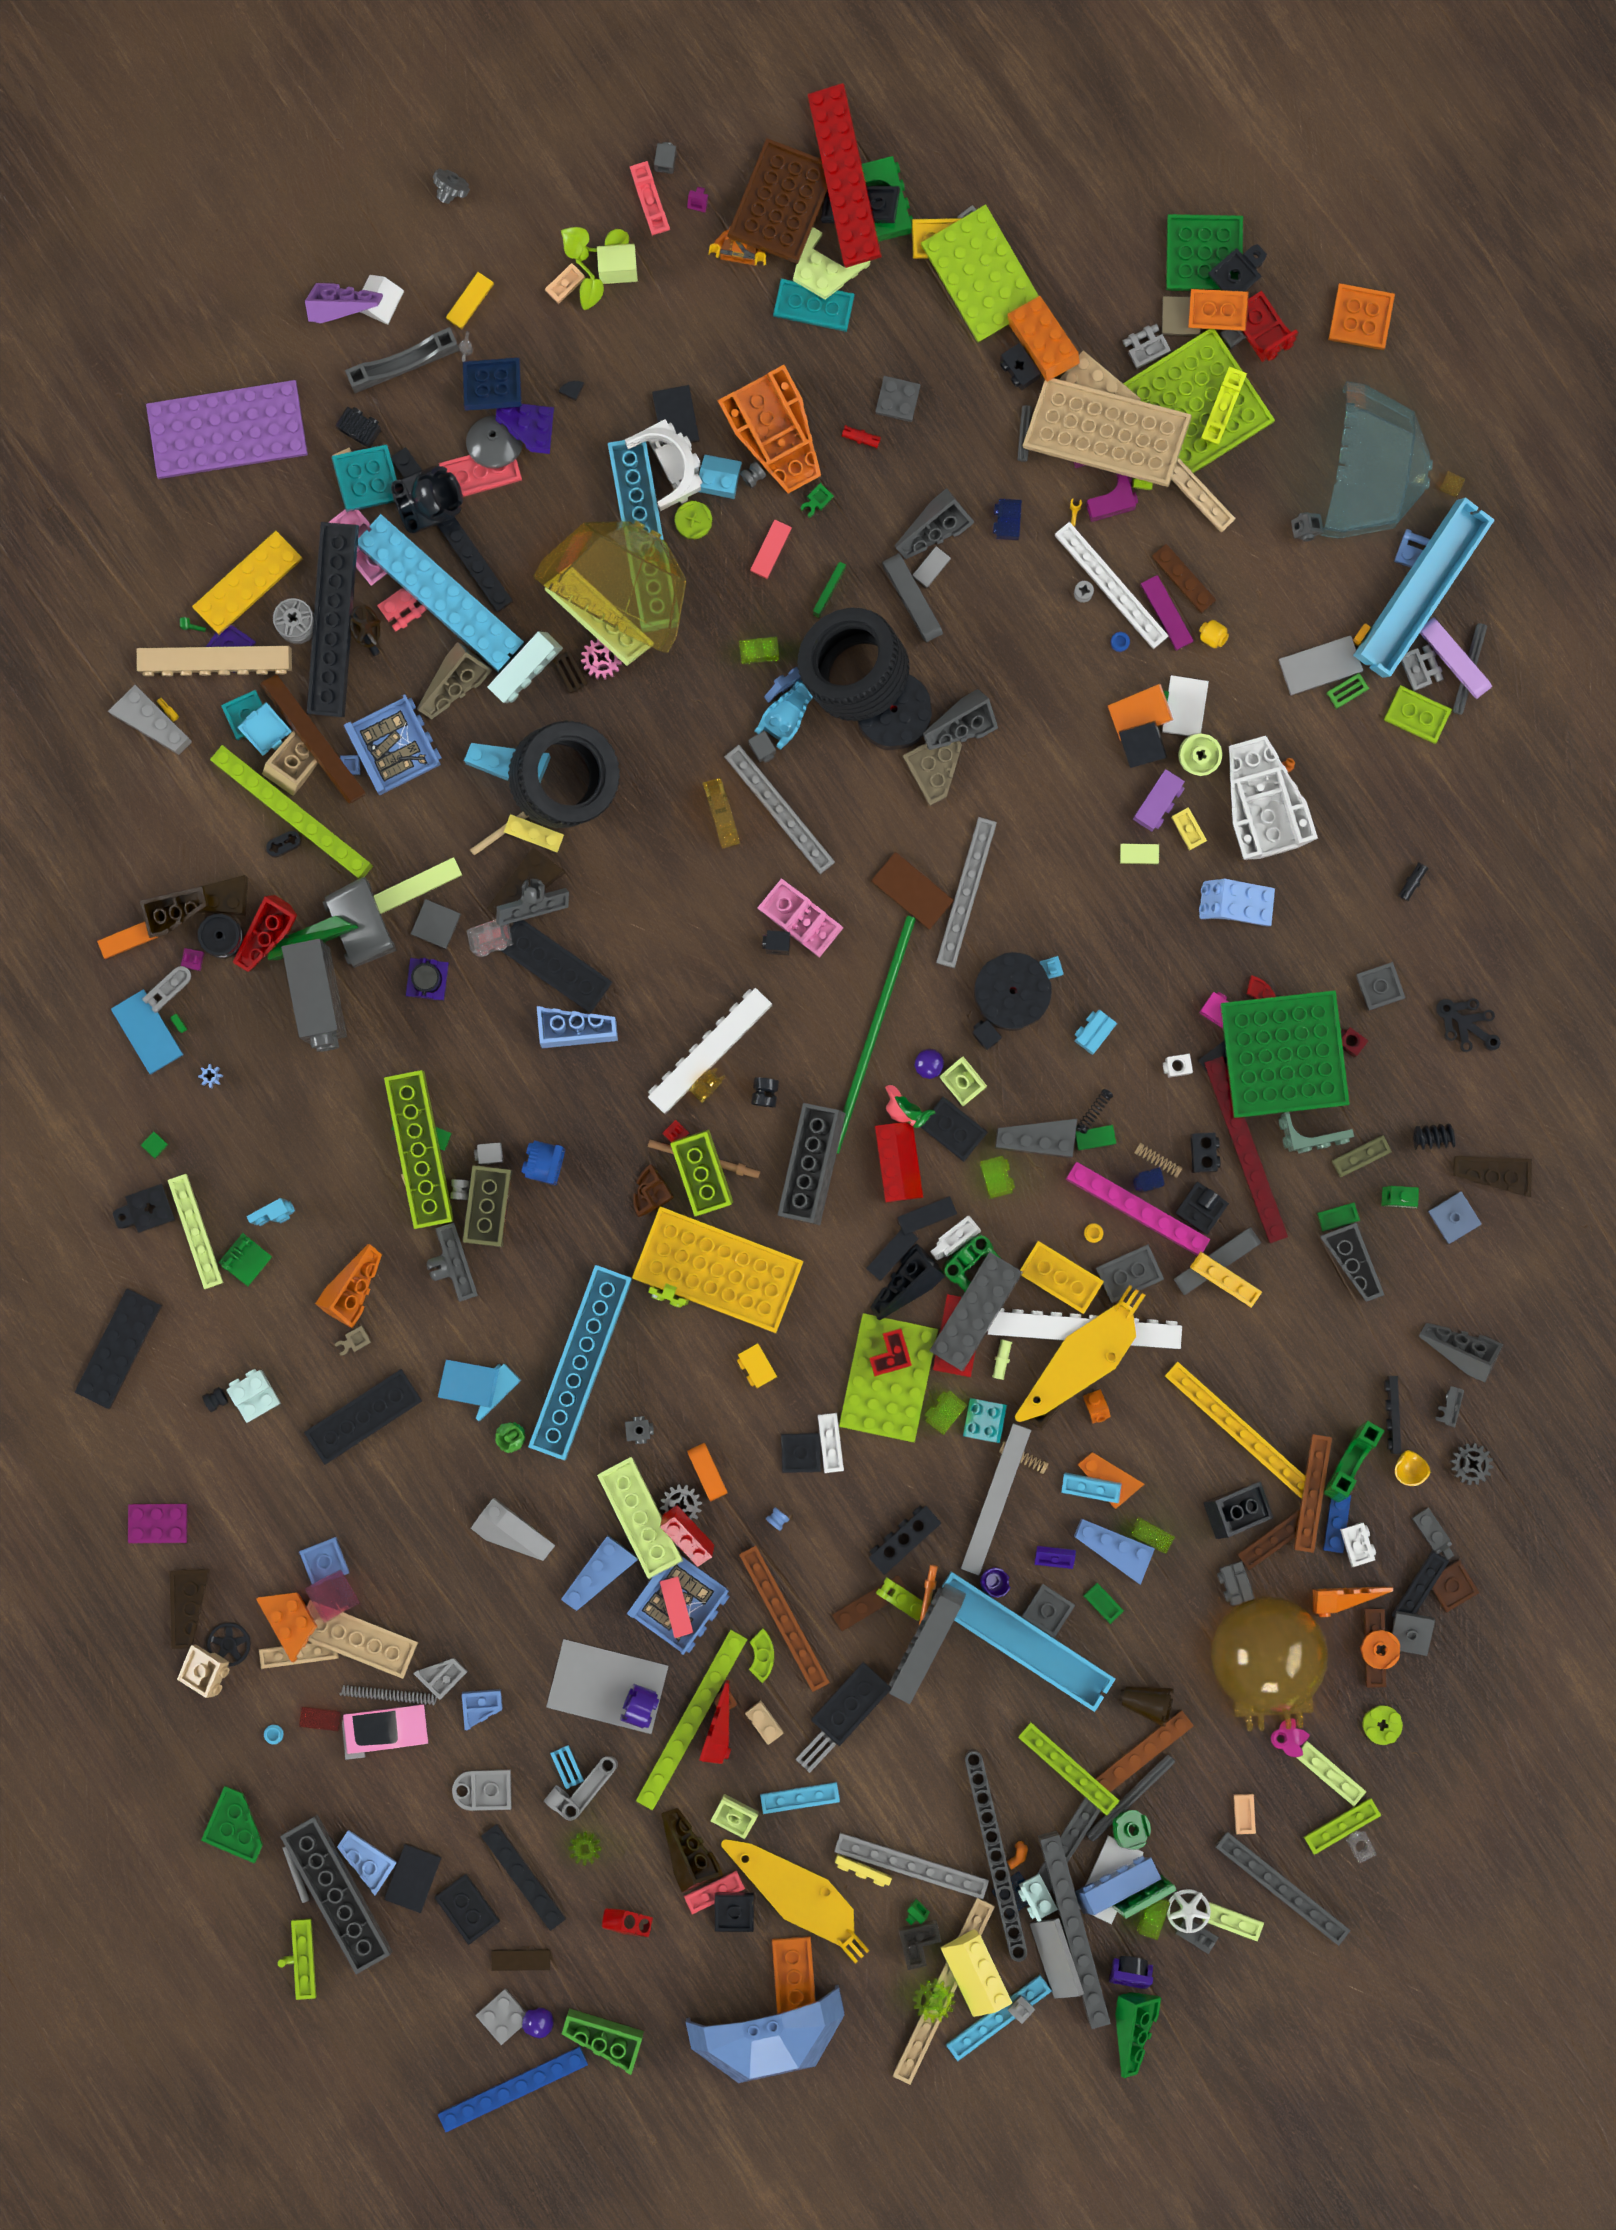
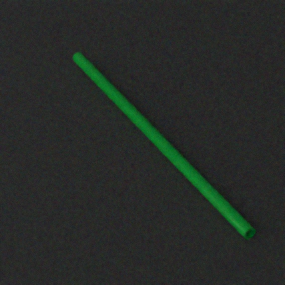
[837,916,916,1154]

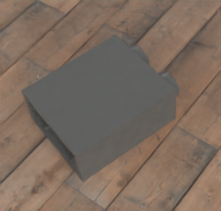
[282,939,347,1052]

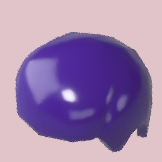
[914,1048,944,1079]
[980,1567,1010,1598]
[522,2007,554,2038]

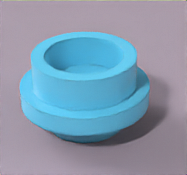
[264,1725,284,1744]

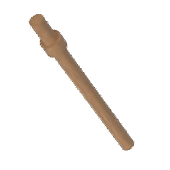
[648,1140,760,1178]

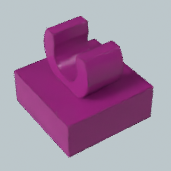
[687,187,708,212]
[181,948,204,971]

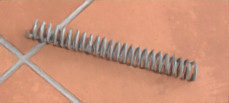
[339,1685,437,1705]

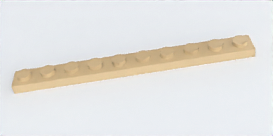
[893,1898,995,2085]

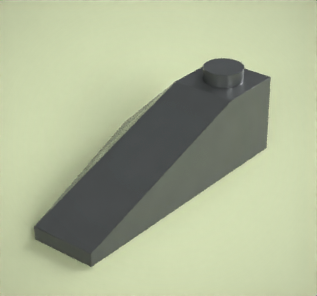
[895,488,974,559]
[923,689,998,750]

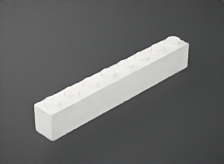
[648,988,772,1114]

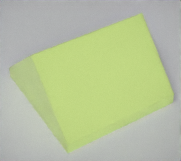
[597,244,638,284]
[939,1056,987,1106]
[711,1794,759,1839]

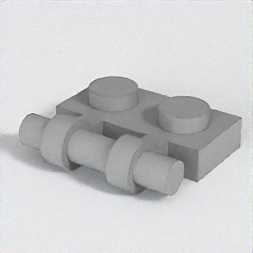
[1122,324,1171,369]
[1401,644,1444,691]

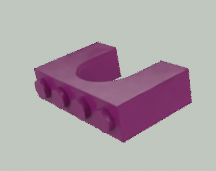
[1073,462,1138,522]

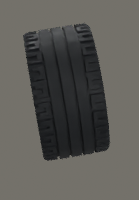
[797,607,910,721]
[508,720,620,828]

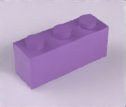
[1133,769,1185,832]

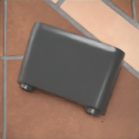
[323,877,397,968]

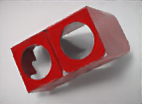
[602,1908,653,1938]

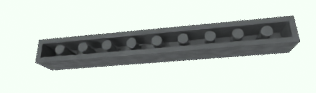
[1038,1830,1111,2029]

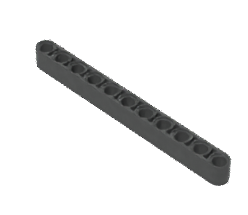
[965,1749,1027,1962]

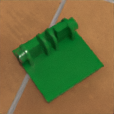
[218,1233,272,1287]

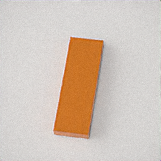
[97,922,158,959]

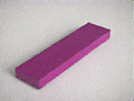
[1140,575,1193,651]

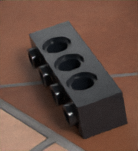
[869,1505,941,1575]

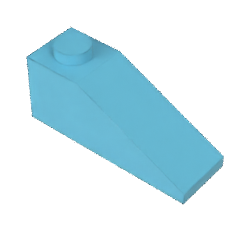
[476,1364,521,1421]

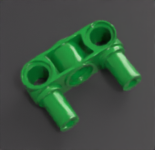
[942,1234,1001,1292]

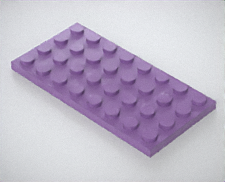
[146,380,308,479]

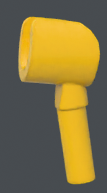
[1070,499,1082,527]

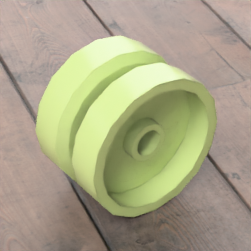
[1178,733,1222,776]

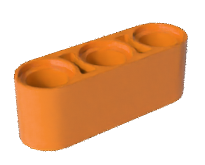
[687,1443,728,1502]

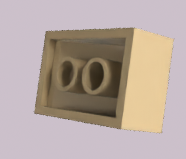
[262,730,318,796]

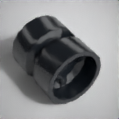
[751,1077,779,1108]

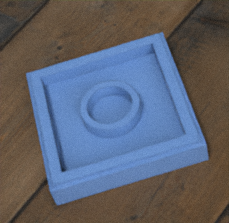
[299,1537,350,1588]

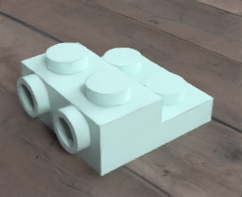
[226,1369,281,1423]

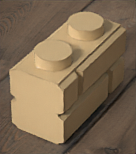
[745,1700,784,1745]

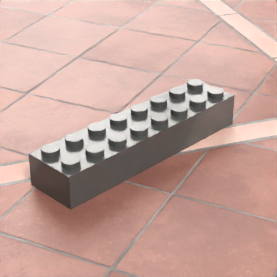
[280,1814,393,1974]

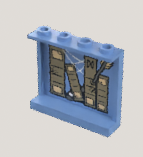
[344,694,441,795]
[627,1556,730,1655]

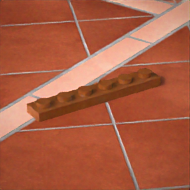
[1294,1434,1332,1553]
[1094,1710,1194,1792]

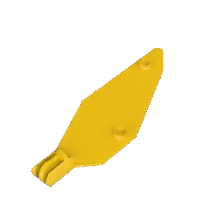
[1015,1285,1146,1422]
[721,1839,870,1964]

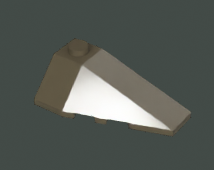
[417,642,492,719]

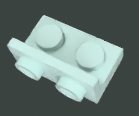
[1018,1874,1058,1922]

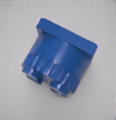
[522,1140,565,1186]

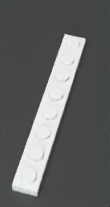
[1055,522,1168,650]

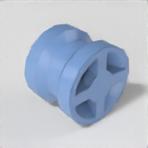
[765,1507,790,1531]

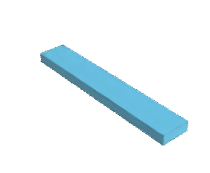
[946,1974,1052,2061]

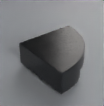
[559,381,585,401]

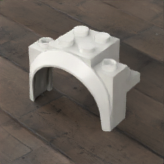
[625,419,702,511]

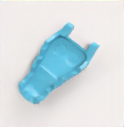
[755,680,813,750]

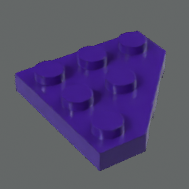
[496,404,554,454]

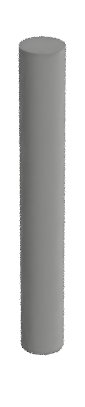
[283,1846,309,1903]

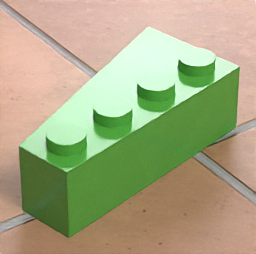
[562,2008,644,2075]

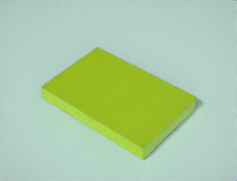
[1384,685,1452,744]

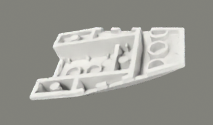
[1229,736,1318,860]

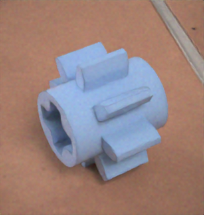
[198,1064,223,1089]

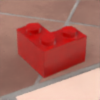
[869,1328,912,1376]

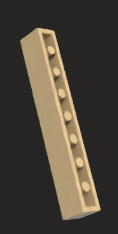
[137,646,292,677]

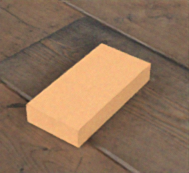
[1233,1793,1256,1834]

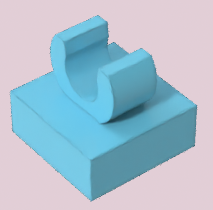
[1039,956,1064,979]

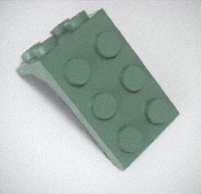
[1278,1112,1354,1154]

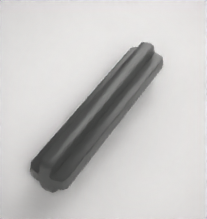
[1017,405,1032,462]

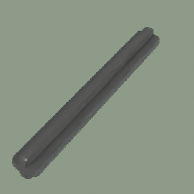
[1453,623,1487,715]

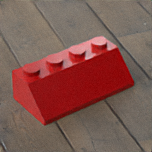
[875,1122,923,1203]

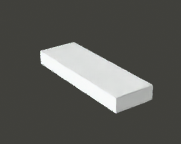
[818,1413,844,1473]

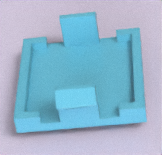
[237,702,292,756]

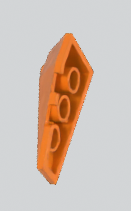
[315,1244,382,1328]
[1313,1586,1393,1617]

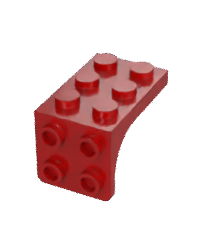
[1242,291,1299,362]

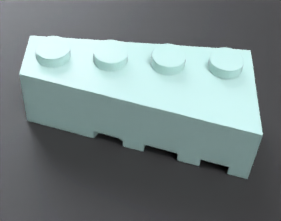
[488,631,563,703]

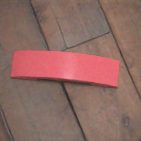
[630,161,670,236]

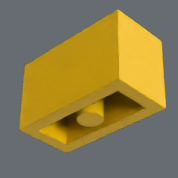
[737,1343,777,1388]

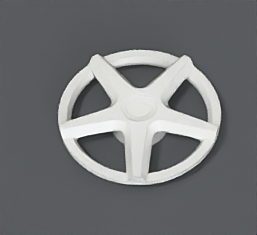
[1166,1889,1211,1933]

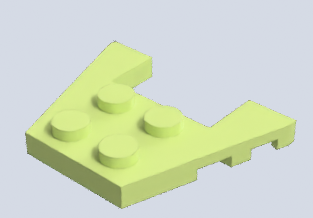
[793,227,870,300]

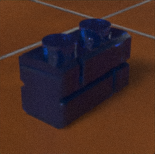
[1133,1168,1165,1193]

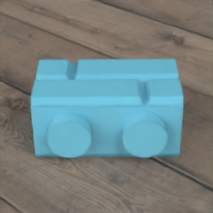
[1075,1010,1117,1055]

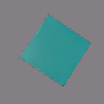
[221,690,263,741]

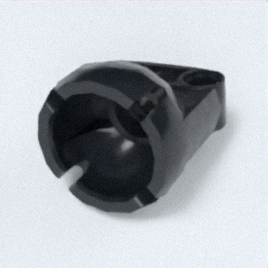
[391,466,463,533]

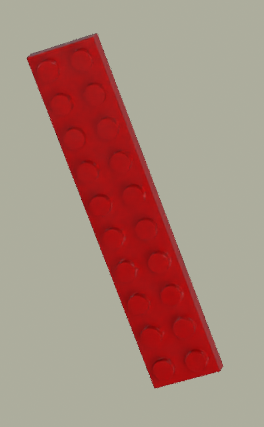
[808,83,882,268]

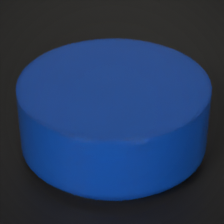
[1110,632,1130,652]

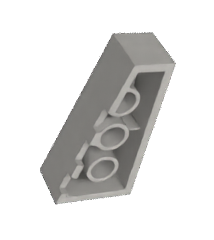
[108,685,192,755]

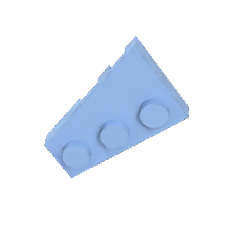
[337,1830,397,1896]

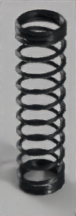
[1076,1089,1113,1134]

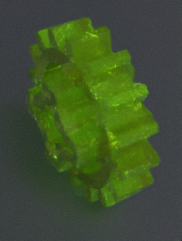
[913,1978,955,2023]

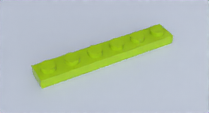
[1018,1723,1119,1816]

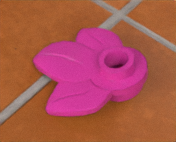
[1271,1719,1309,1757]

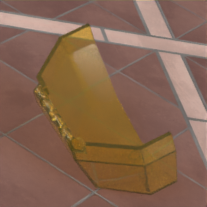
[533,520,686,653]

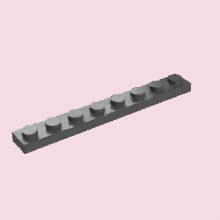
[1215,1832,1351,1946]

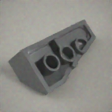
[1419,1323,1504,1383]

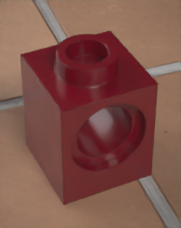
[1341,1027,1368,1058]

